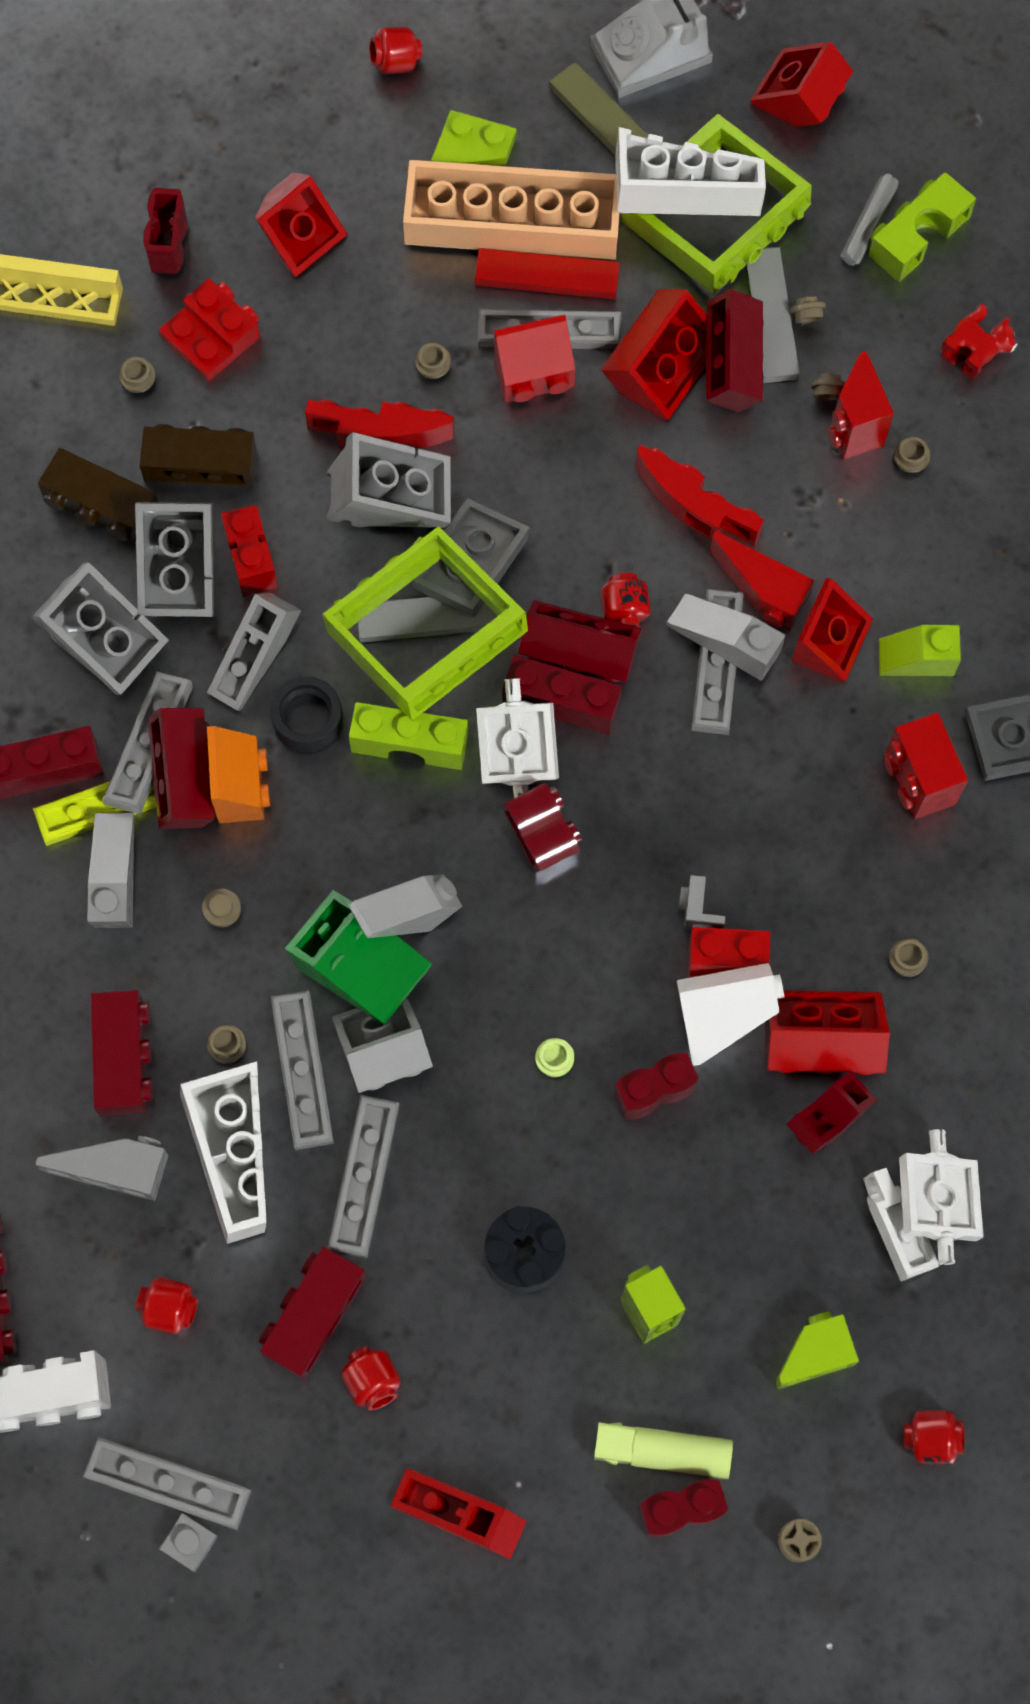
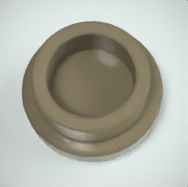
[790,296,826,324]
[415,343,451,379]
[119,357,155,393]
[811,373,845,401]
[893,437,931,473]
[202,889,241,927]
[889,938,928,977]
[207,1024,246,1064]

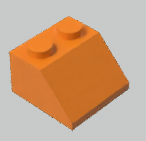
[207,726,270,823]

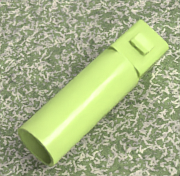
[594,1422,733,1479]

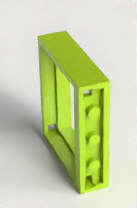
[621,114,812,295]
[322,526,528,721]

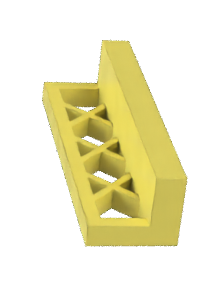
[0,254,123,326]

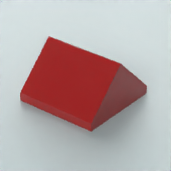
[792,578,873,682]

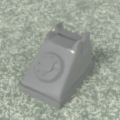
[590,0,713,99]
[326,432,451,529]
[135,502,214,617]
[31,562,169,695]

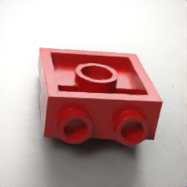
[158,278,260,382]

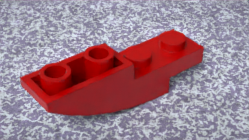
[305,399,454,450]
[635,444,764,547]

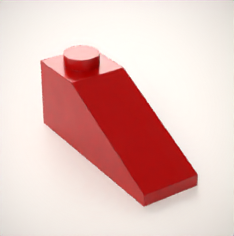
[710,531,814,630]
[390,1468,527,1560]

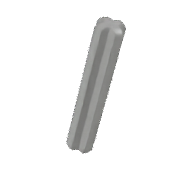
[841,173,899,266]

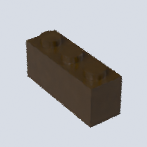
[140,424,256,488]
[38,447,158,542]

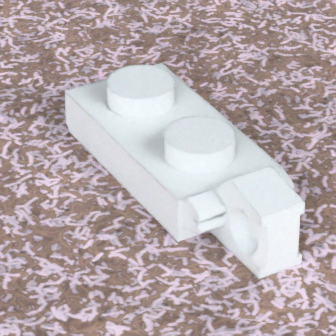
[863,1168,939,1282]

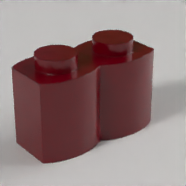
[143,187,188,274]
[501,783,582,872]
[614,1053,699,1120]
[638,1479,728,1537]

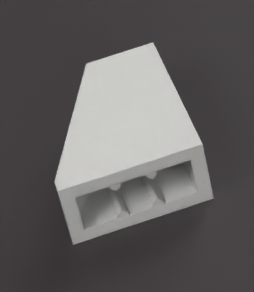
[676,963,784,1066]

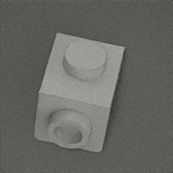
[679,875,725,930]

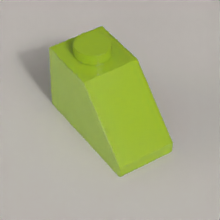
[878,625,961,676]
[775,1311,859,1389]

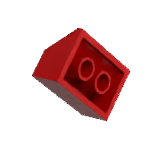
[601,289,707,420]
[765,990,890,1075]

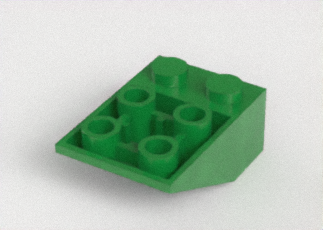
[285,890,432,1025]

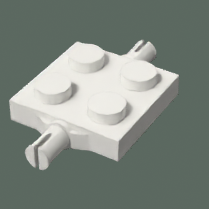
[476,678,559,798]
[899,1129,983,1265]

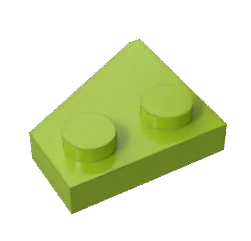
[431,110,517,166]

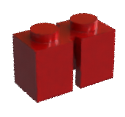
[221,504,278,597]

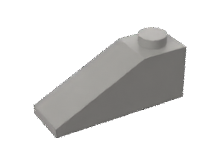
[207,592,301,711]
[666,594,785,681]
[87,813,134,928]
[349,874,462,938]
[35,1136,169,1201]

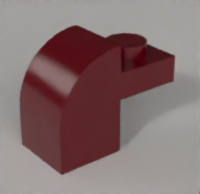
[786,1071,878,1154]

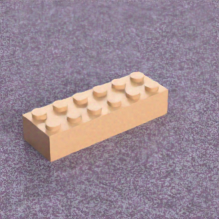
[403,160,619,260]

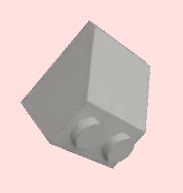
[332,997,433,1093]

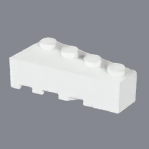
[615,127,766,216]
[180,1061,266,1244]
[0,1350,111,1433]

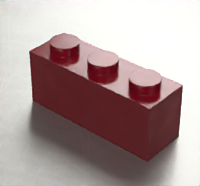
[706,289,764,412]
[518,600,642,682]
[502,655,622,735]
[148,708,216,829]
[0,726,104,799]
[91,990,153,1116]
[259,1246,366,1380]

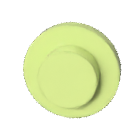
[535,1038,574,1077]

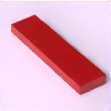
[475,248,620,300]

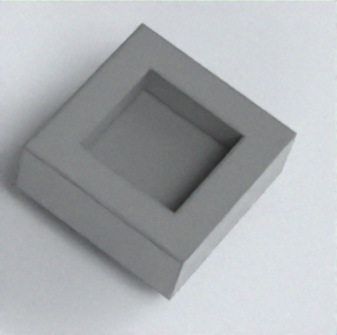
[159,1513,218,1572]

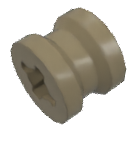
[777,1519,822,1562]

